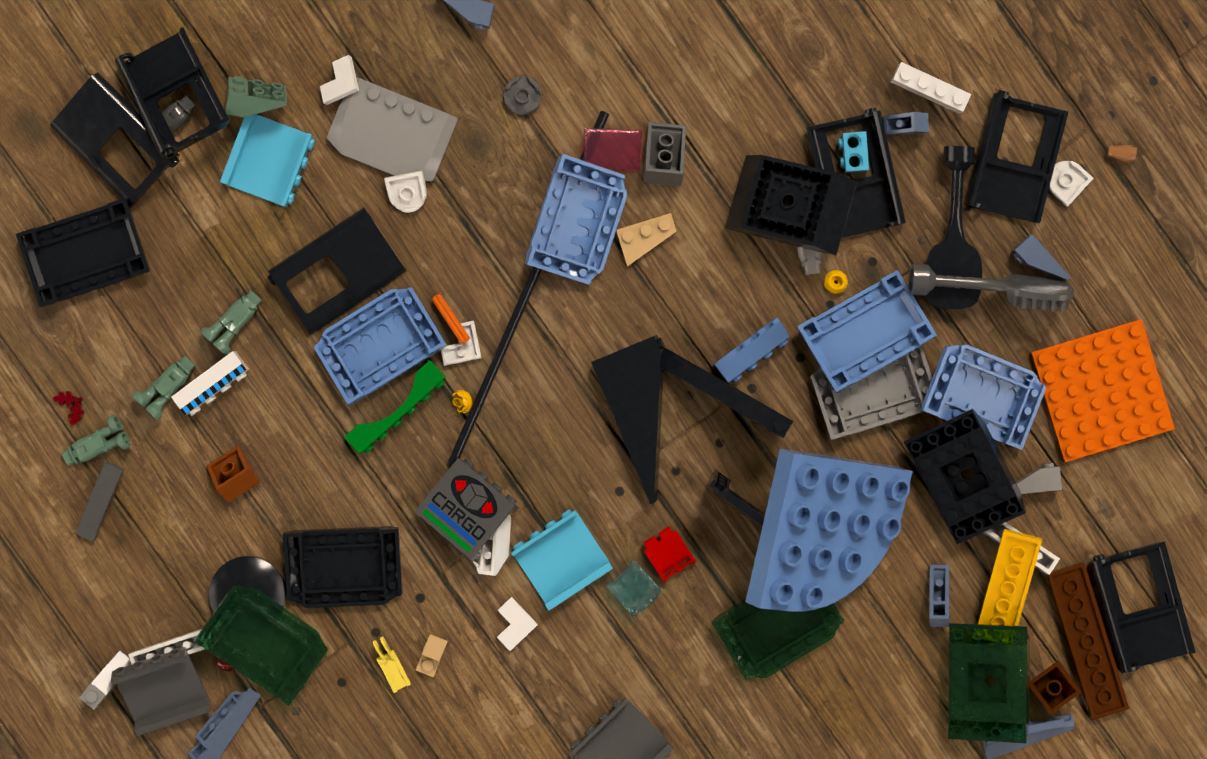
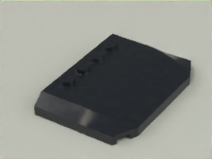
[709,469,765,528]
[283,526,403,608]

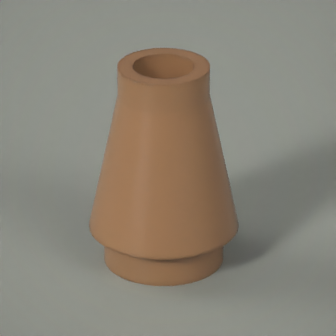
[1108,145,1137,163]

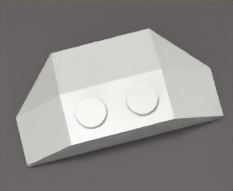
[473,514,511,576]

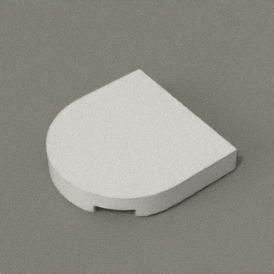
[1049,161,1094,207]
[384,170,427,213]

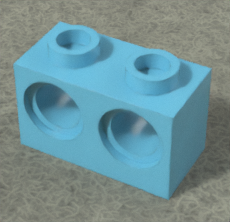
[838,131,869,173]

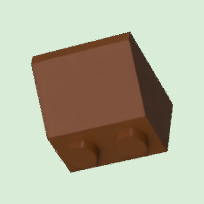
[207,445,260,502]

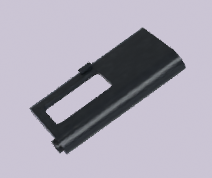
[115,27,230,159]
[50,72,180,208]
[806,108,906,238]

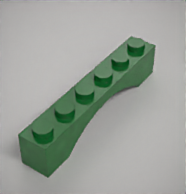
[344,360,446,454]

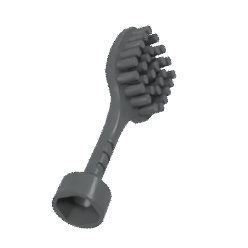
[908,264,1074,312]

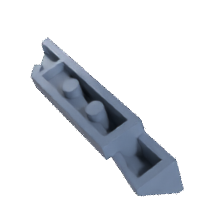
[188,688,260,759]

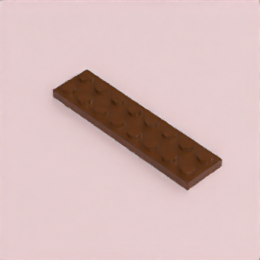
[1047,562,1129,720]

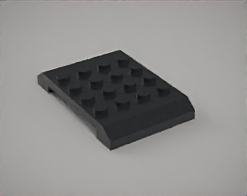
[16,198,151,307]

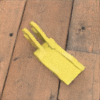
[373,637,411,693]

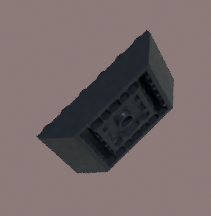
[725,155,857,256]
[904,409,1026,544]

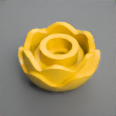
[824,270,848,294]
[452,390,472,413]

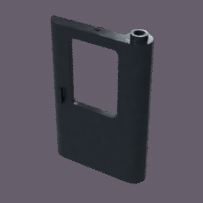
[965,90,1069,223]
[267,207,407,334]
[1090,542,1196,673]

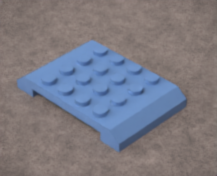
[797,270,937,393]

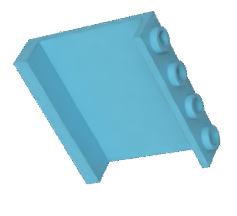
[220,114,315,208]
[511,509,613,610]

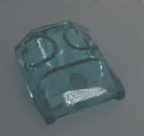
[606,560,662,616]

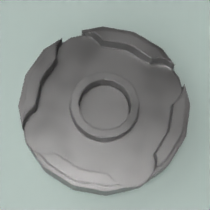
[504,76,542,115]

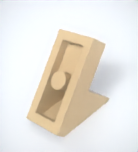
[416,634,448,677]

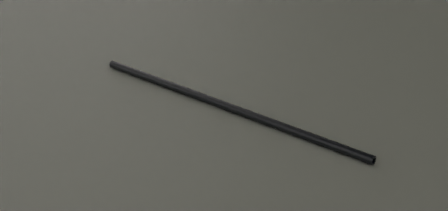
[448,111,609,464]

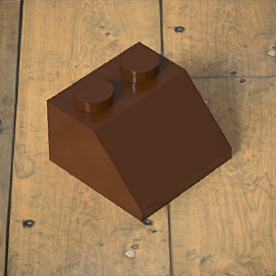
[1027,661,1082,715]

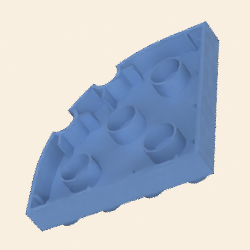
[745,449,913,612]

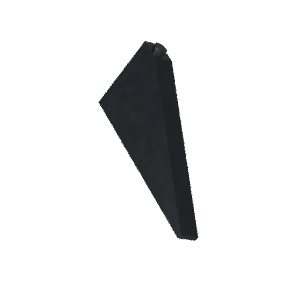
[591,335,665,504]
[663,348,793,438]

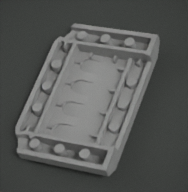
[327,77,459,182]
[810,346,932,441]

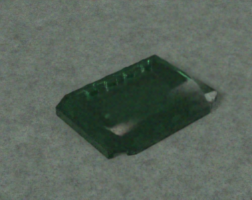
[194,585,328,706]
[711,599,844,680]

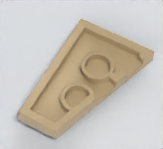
[616,213,677,267]

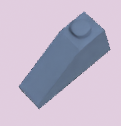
[442,0,495,31]
[1012,235,1071,280]
[929,565,950,627]

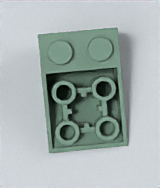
[225,76,287,117]

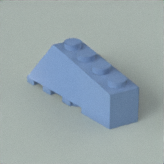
[714,317,790,383]

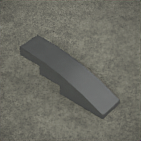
[76,461,124,541]

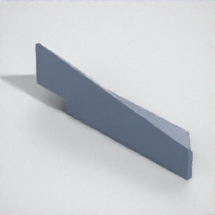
[982,714,1075,759]

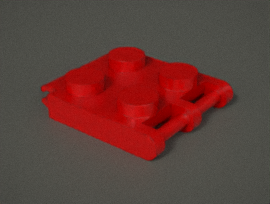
[643,526,696,583]

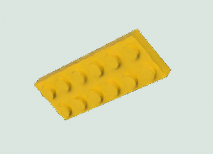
[975,529,1042,646]

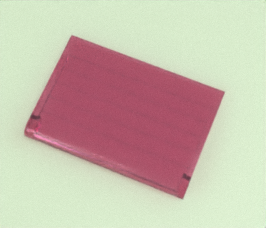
[584,128,642,170]

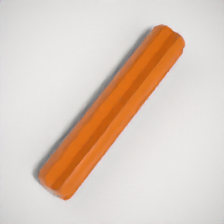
[432,294,470,344]

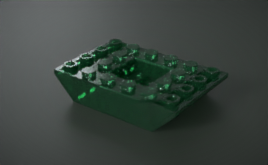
[948,623,1030,743]

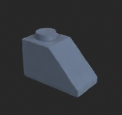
[883,112,929,135]

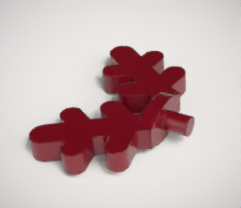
[53,391,85,425]

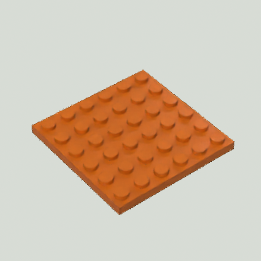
[1030,319,1175,462]

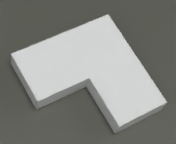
[320,55,359,105]
[441,321,482,366]
[497,597,538,651]

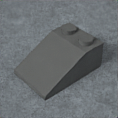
[643,122,686,186]

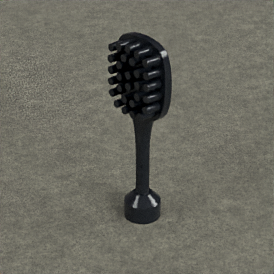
[925,146,982,309]

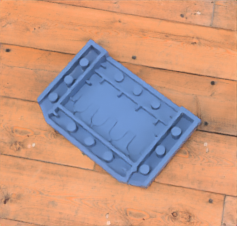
[525,154,627,285]
[314,287,447,405]
[920,344,1046,450]

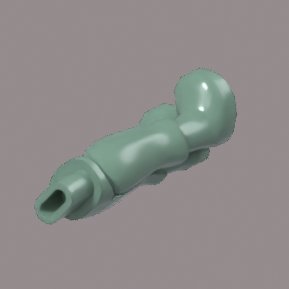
[199,291,262,355]
[131,356,196,420]
[62,415,131,466]

